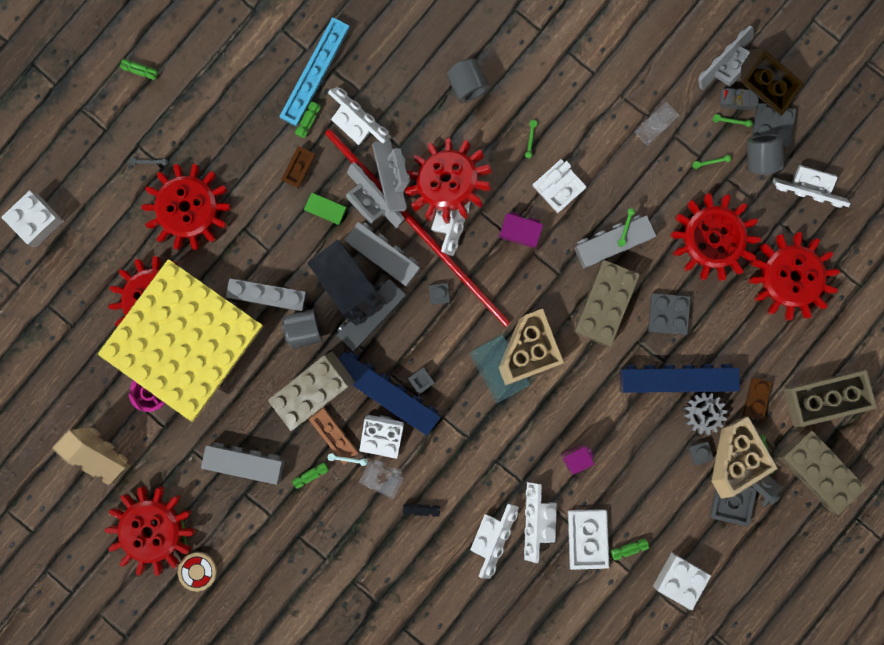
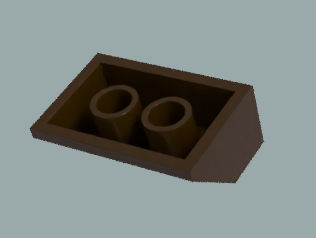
[740,49,804,116]

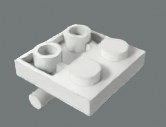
[532,160,586,213]
[360,414,405,459]

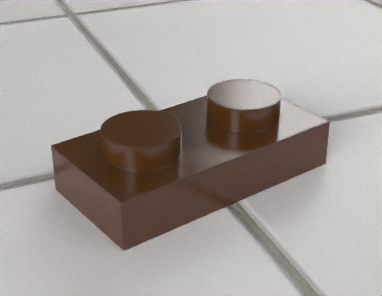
[281,146,316,189]
[743,378,772,419]

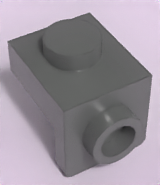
[751,475,783,507]

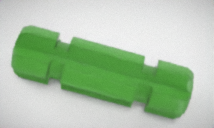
[120,59,158,80]
[295,102,321,138]
[292,462,329,489]
[611,539,649,560]

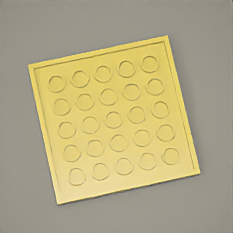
[98,259,263,422]

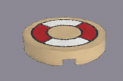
[178,552,218,592]

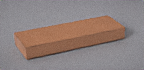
[309,407,359,465]

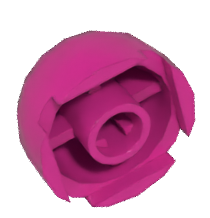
[129,380,166,412]

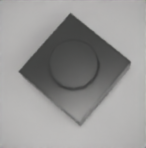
[429,283,450,305]
[408,368,434,394]
[688,441,714,466]

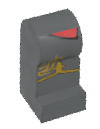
[720,89,758,111]

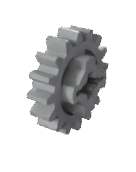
[684,393,727,435]

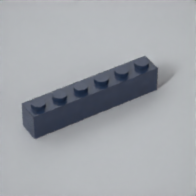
[339,351,440,436]
[619,364,740,393]

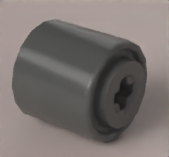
[446,58,490,103]
[746,134,784,175]
[282,309,323,349]

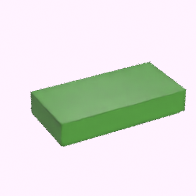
[304,192,347,225]

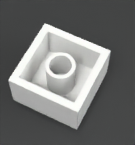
[2,191,64,247]
[653,552,711,610]

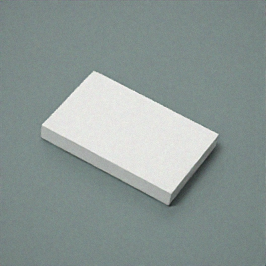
[568,509,609,570]

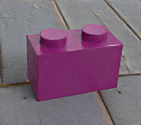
[499,212,543,249]
[560,444,595,475]

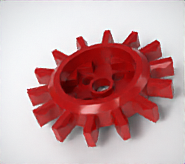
[404,138,492,224]
[141,164,231,251]
[670,193,761,282]
[748,232,840,321]
[108,256,178,327]
[105,486,196,576]

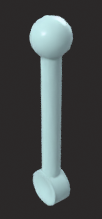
[328,453,368,466]

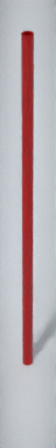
[325,129,510,327]

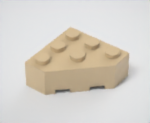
[498,309,564,385]
[712,417,777,498]
[53,427,131,485]

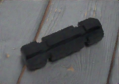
[403,503,440,517]

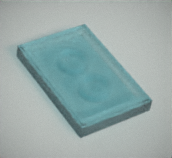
[469,335,530,403]

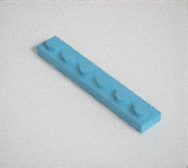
[279,17,350,127]

